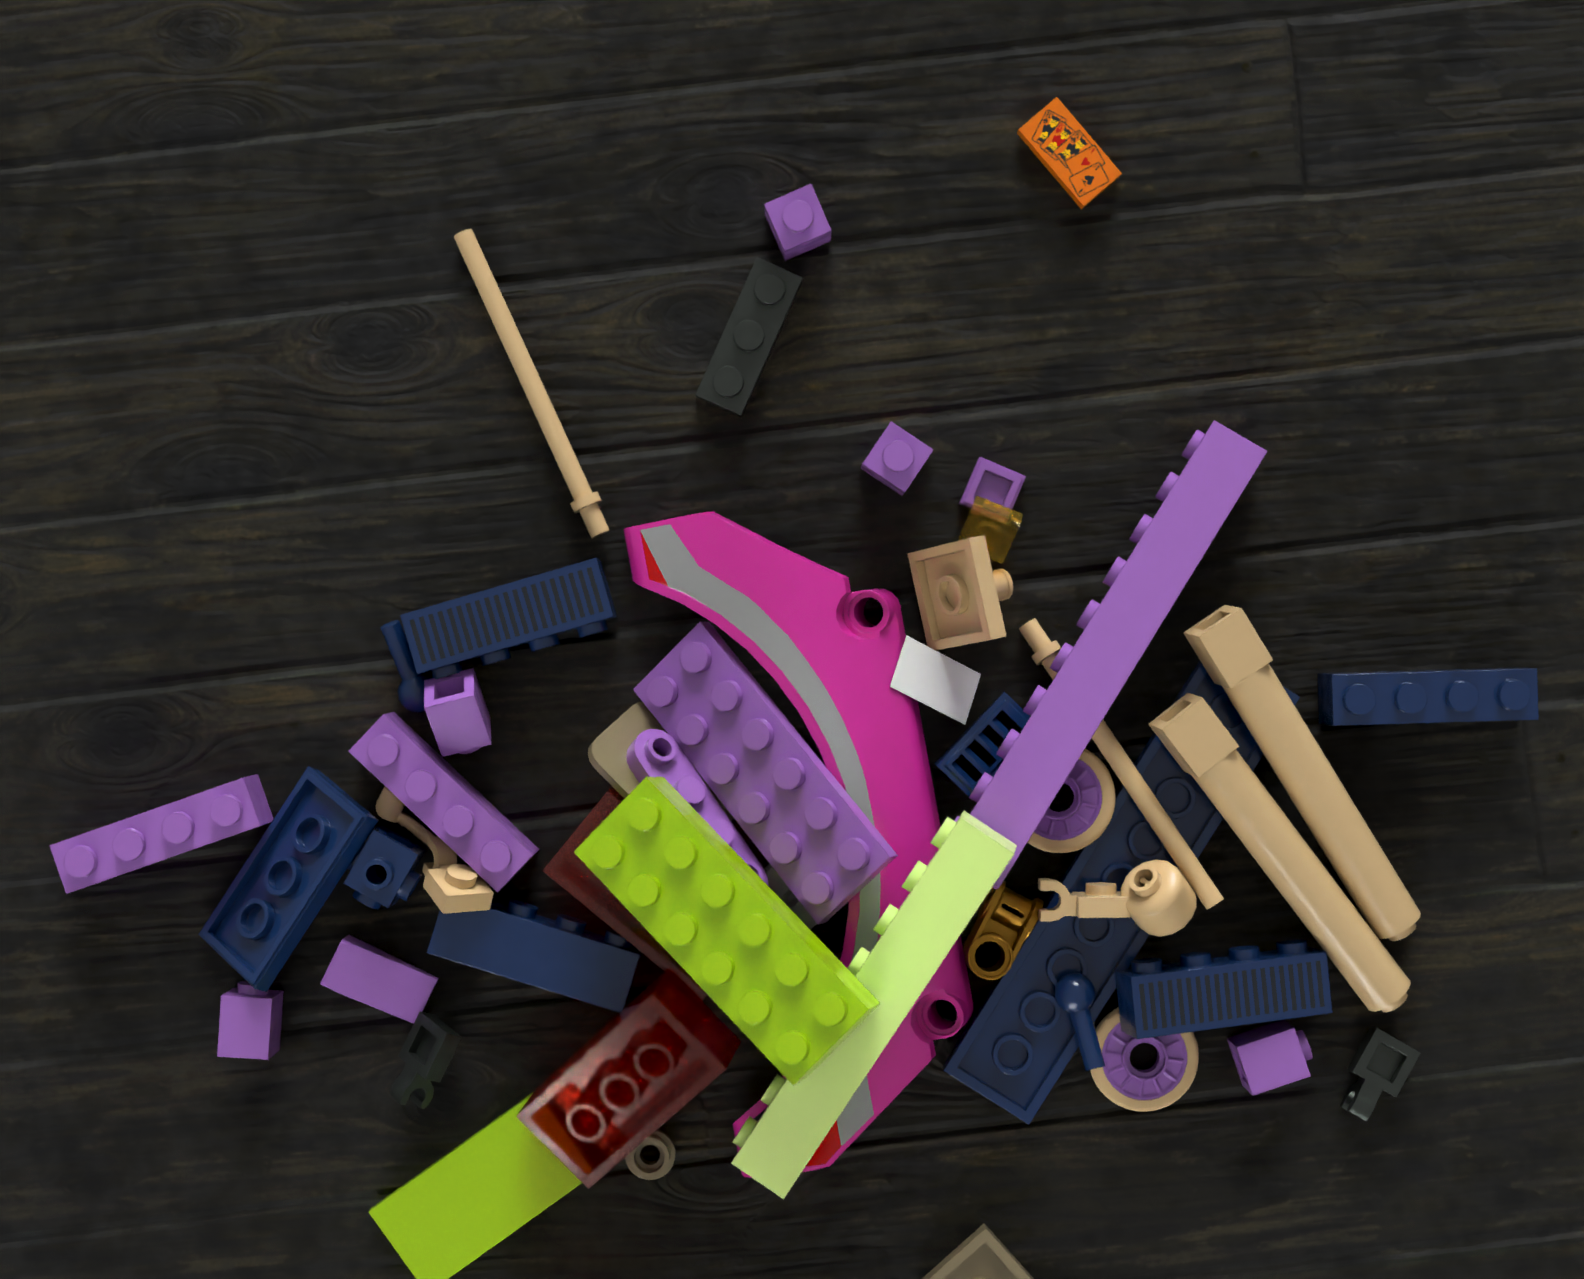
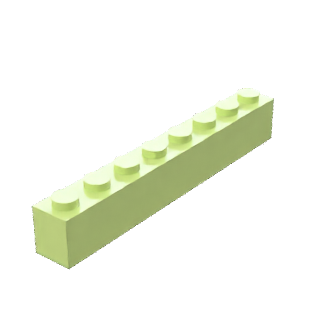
[731,811,1017,1199]

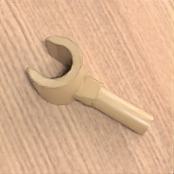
[376,787,435,846]

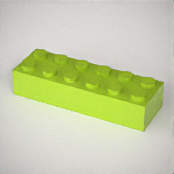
[574,777,881,1086]

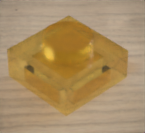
[957,496,1023,564]

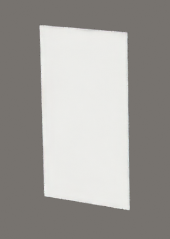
[890,635,981,725]

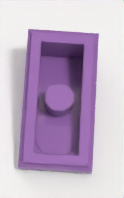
[320,935,439,1024]

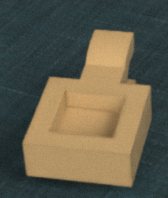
[422,836,494,914]
[1038,878,1131,922]

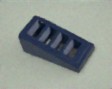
[934,692,1030,797]

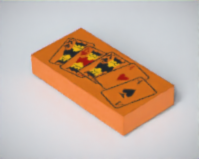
[1017,97,1122,209]

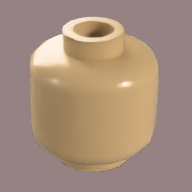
[1120,859,1197,937]

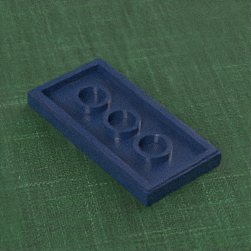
[198,766,379,992]

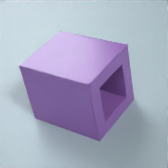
[764,184,832,261]
[861,421,933,496]
[424,668,491,757]
[217,981,283,1060]
[1227,1020,1313,1096]

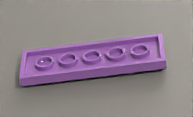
[633,622,898,924]

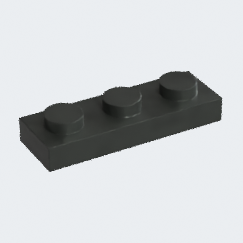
[695,257,803,418]

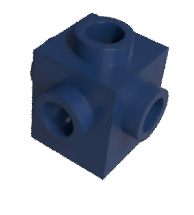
[343,825,426,910]

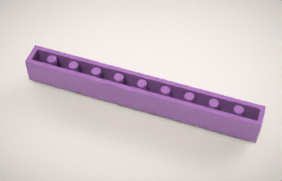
[955,420,1267,890]

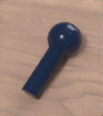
[380,620,432,713]
[1055,973,1105,1071]

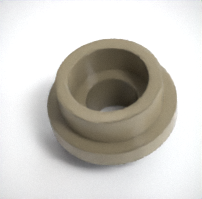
[625,1128,676,1180]

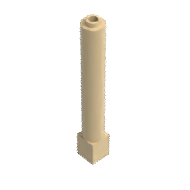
[1183,605,1421,941]
[1148,693,1411,1012]

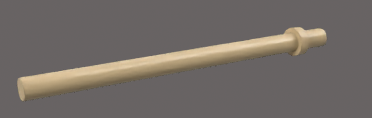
[454,229,610,538]
[1019,618,1224,910]

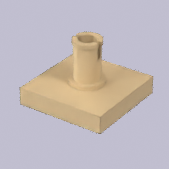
[907,535,1013,650]

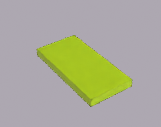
[369,1091,593,1279]

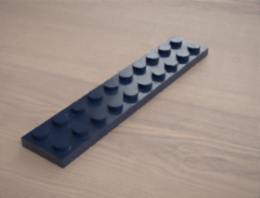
[942,661,1300,1125]

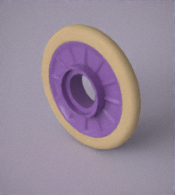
[1027,749,1116,853]
[1090,1007,1199,1112]

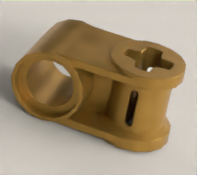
[963,881,1044,980]

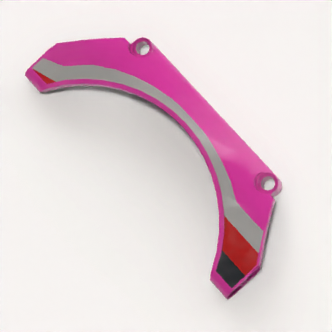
[623,511,974,1178]

